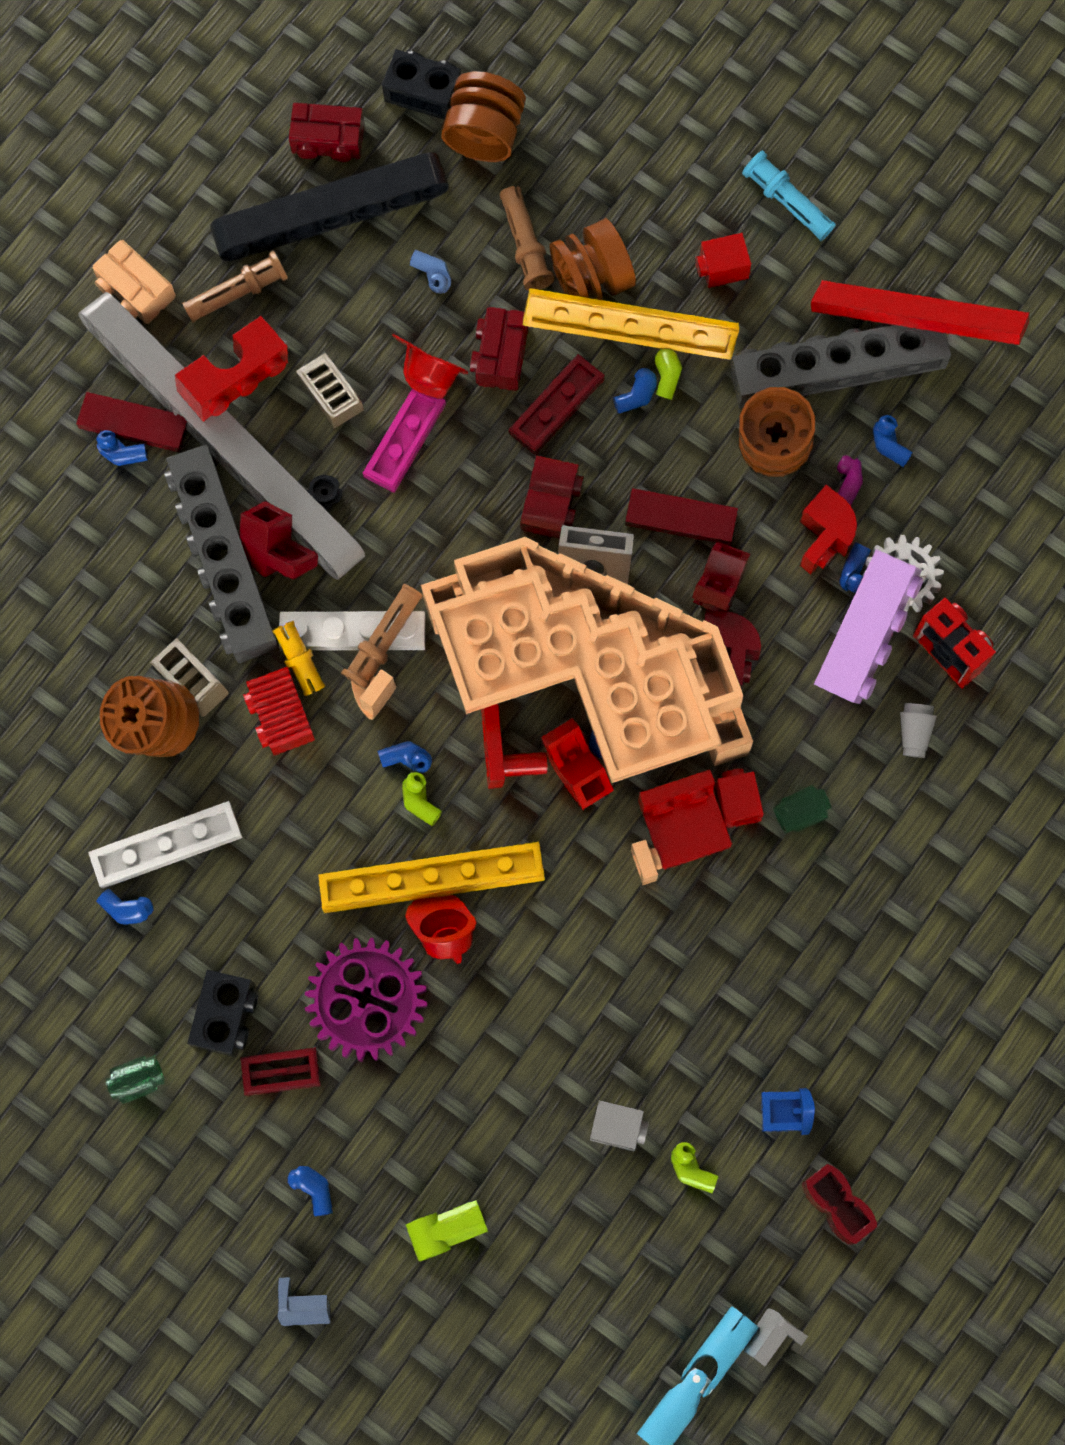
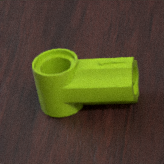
[405,1200,488,1262]

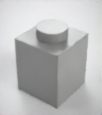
[590,1100,649,1151]

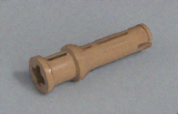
[500,186,554,291]
[182,250,288,323]
[341,584,423,690]

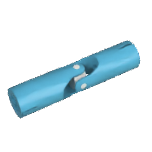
[637,1306,759,1445]

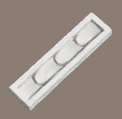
[279,611,425,651]
[88,801,243,889]

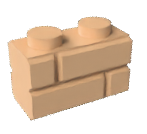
[93,240,176,324]

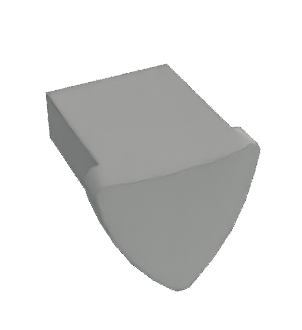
[743,1309,808,1366]

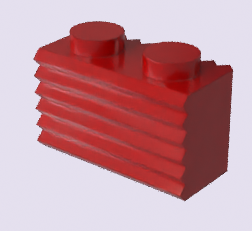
[243,667,315,755]

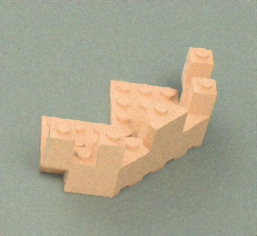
[421,537,753,783]

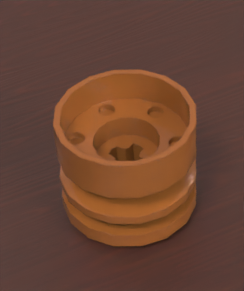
[441,71,526,162]
[550,218,636,300]
[739,387,815,477]
[100,676,199,757]

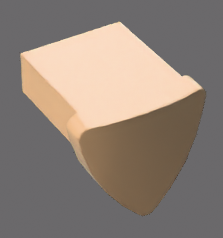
[351,669,396,720]

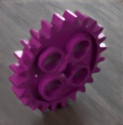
[304,937,428,1062]

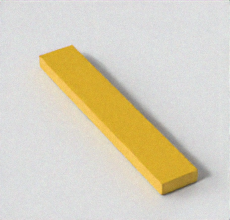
[523,288,739,360]
[318,842,545,913]

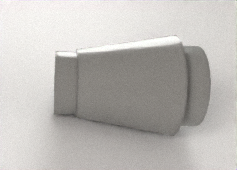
[900,703,937,758]

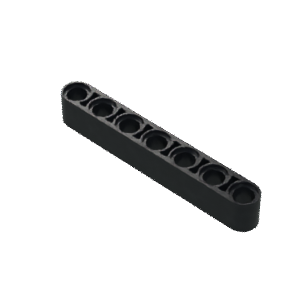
[210,152,449,261]

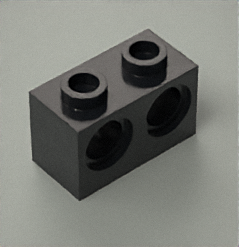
[382,49,461,120]
[187,970,259,1058]

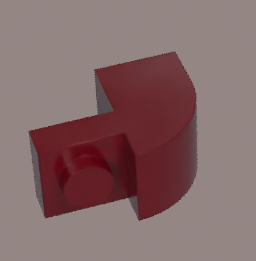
[240,501,318,580]
[692,542,751,612]
[704,609,761,688]

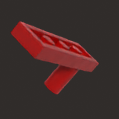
[481,704,547,789]

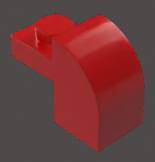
[800,485,857,575]
[541,718,614,810]

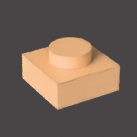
[631,840,662,885]

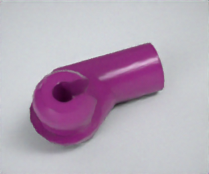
[837,455,863,505]

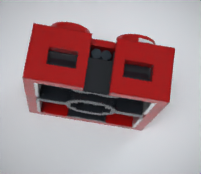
[913,597,996,689]

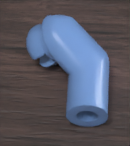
[410,250,451,294]

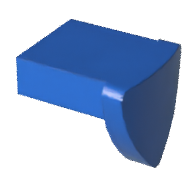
[761,1088,815,1135]

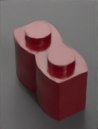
[520,456,584,539]
[802,1164,877,1245]

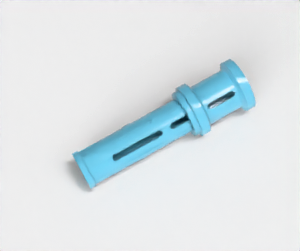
[742,150,836,241]

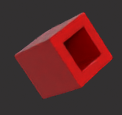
[695,233,751,288]
[715,769,764,828]

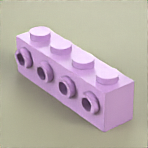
[814,549,923,704]

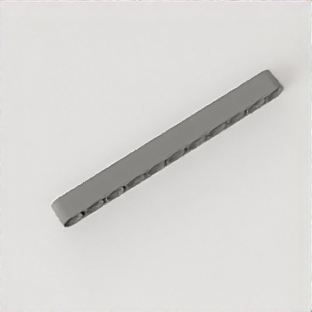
[78,292,365,580]

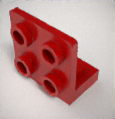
[638,769,732,870]

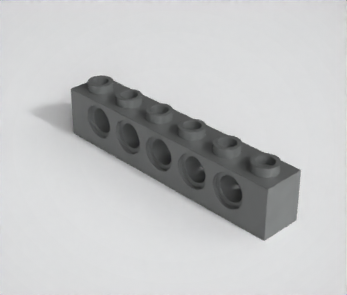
[730,323,951,409]
[164,444,279,663]

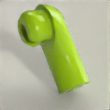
[655,348,682,400]
[402,772,442,826]
[671,1142,718,1194]

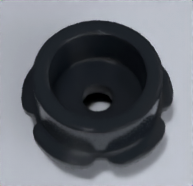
[307,475,342,509]

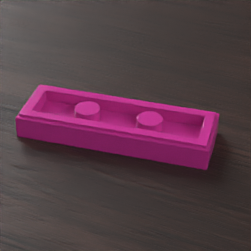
[363,389,446,493]

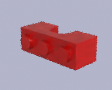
[175,316,288,422]

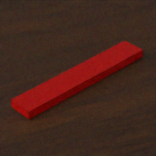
[811,280,1030,345]

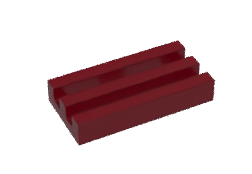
[240,1047,321,1096]

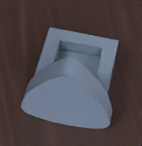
[278,1277,331,1326]

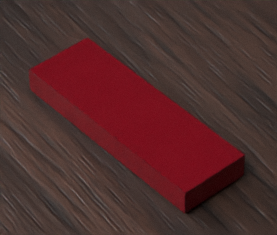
[508,354,605,456]
[76,392,187,453]
[625,488,738,545]

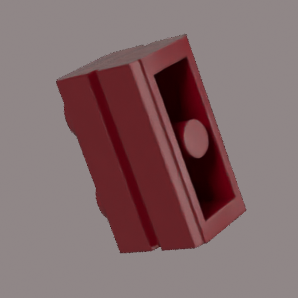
[289,102,365,162]
[470,307,529,391]

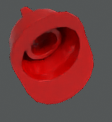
[392,334,468,399]
[405,895,477,964]

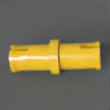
[272,620,325,696]

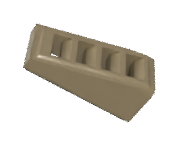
[296,353,364,429]
[150,638,228,717]

